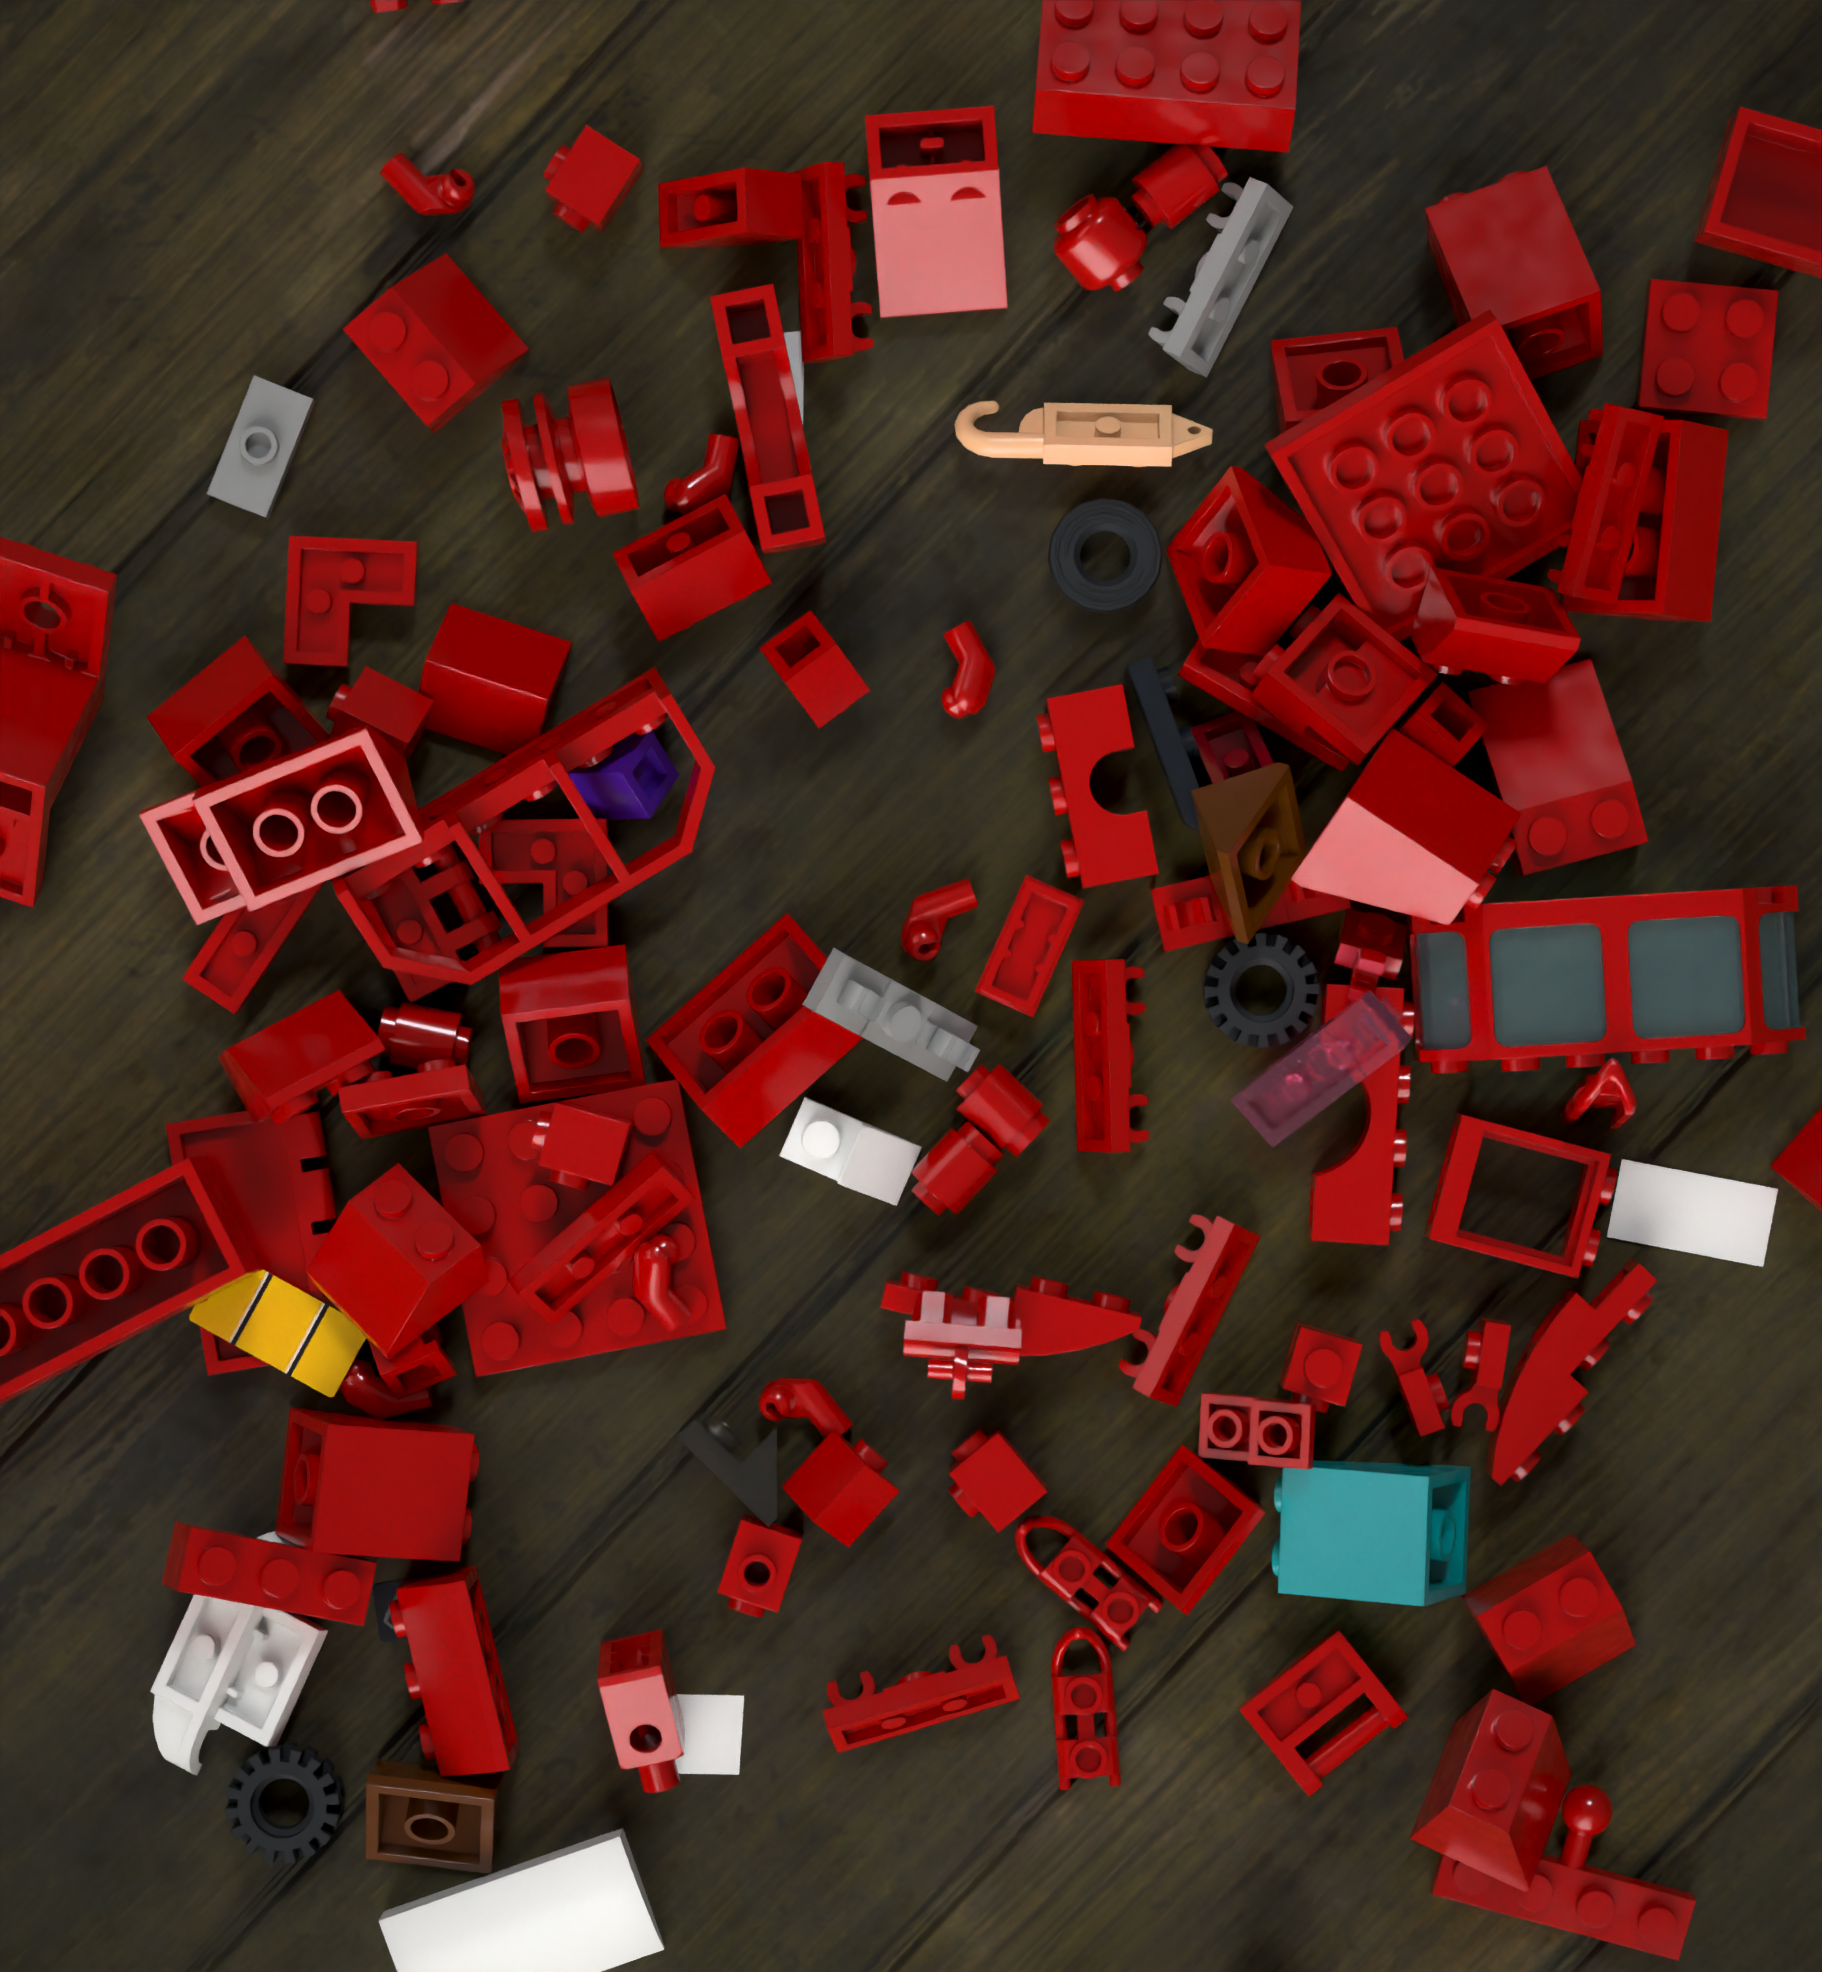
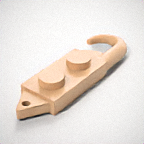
[954,401,1213,467]

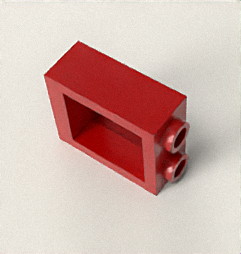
[1423,1113,1617,1279]

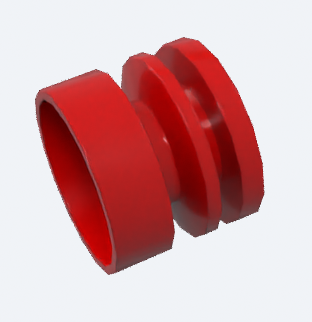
[501,377,640,533]

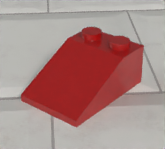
[1466,659,1648,877]

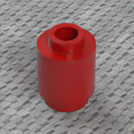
[1130,144,1228,229]
[378,1002,473,1069]
[956,1063,1051,1157]
[911,1120,1005,1216]

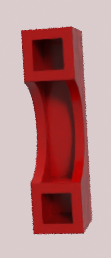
[710,284,827,556]
[1307,983,1414,1245]

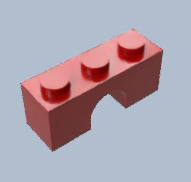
[1036,684,1159,889]
[162,1521,377,1626]

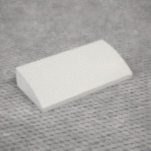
[379,1828,665,1972]

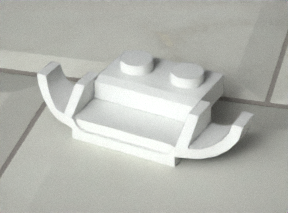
[150,1531,329,1775]

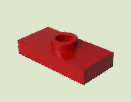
[974,875,1085,1017]

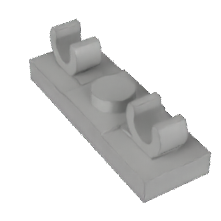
[1148,177,1293,378]
[802,948,980,1082]

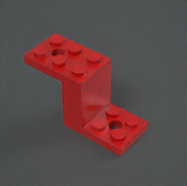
[0,537,117,908]

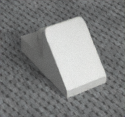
[779,1097,922,1206]

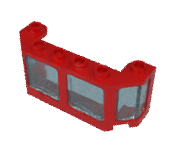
[1406,885,1806,1074]

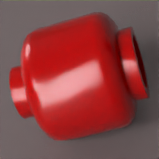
[1053,194,1148,292]

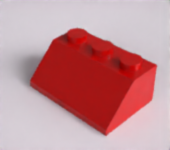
[1562,420,1729,622]
[646,913,863,1148]
[389,1564,521,1777]

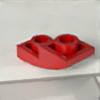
[1198,1392,1316,1470]

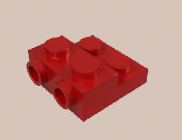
[1251,593,1438,766]

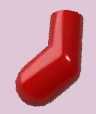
[379,152,475,215]
[663,434,740,515]
[941,620,996,718]
[901,878,979,962]
[632,1234,693,1334]
[339,1359,434,1419]
[758,1377,853,1438]

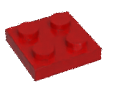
[1636,279,1779,421]
[338,1059,486,1139]

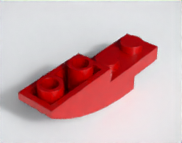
[1485,1259,1658,1486]
[880,1271,1142,1356]

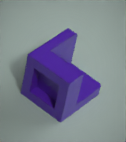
[568,731,679,819]

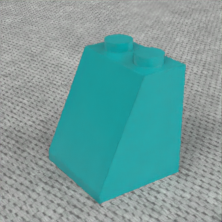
[1272,1460,1471,1606]

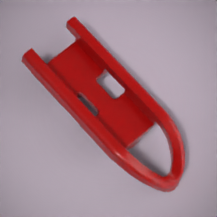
[1560,1059,1637,1129]
[1014,1515,1164,1652]
[1051,1627,1121,1790]

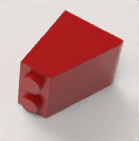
[1425,166,1603,380]
[1291,728,1522,925]
[275,1407,479,1562]
[1461,1533,1636,1706]
[1409,1689,1572,1892]

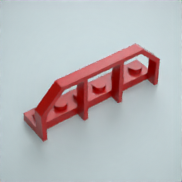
[331,667,715,985]

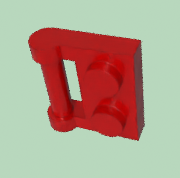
[1238,1627,1409,1797]

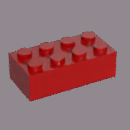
[1032,0,1301,152]
[1693,106,1822,279]

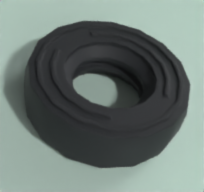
[1048,498,1163,614]

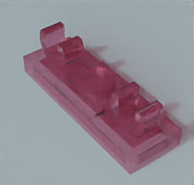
[1231,990,1412,1148]

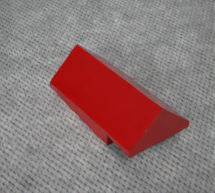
[139,725,425,925]

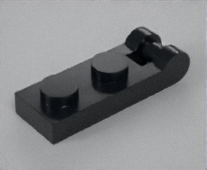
[1125,657,1202,830]

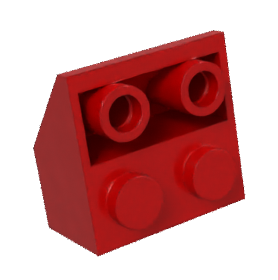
[218,990,386,1126]

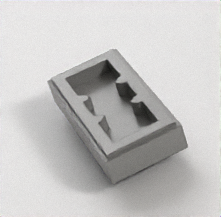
[207,375,316,519]

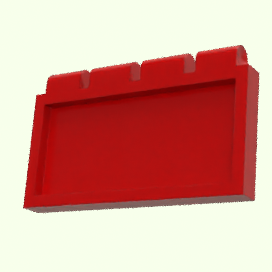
[165,1110,341,1375]

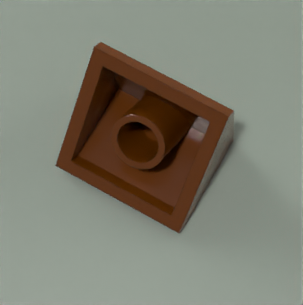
[1191,762,1308,944]
[366,1760,504,1874]

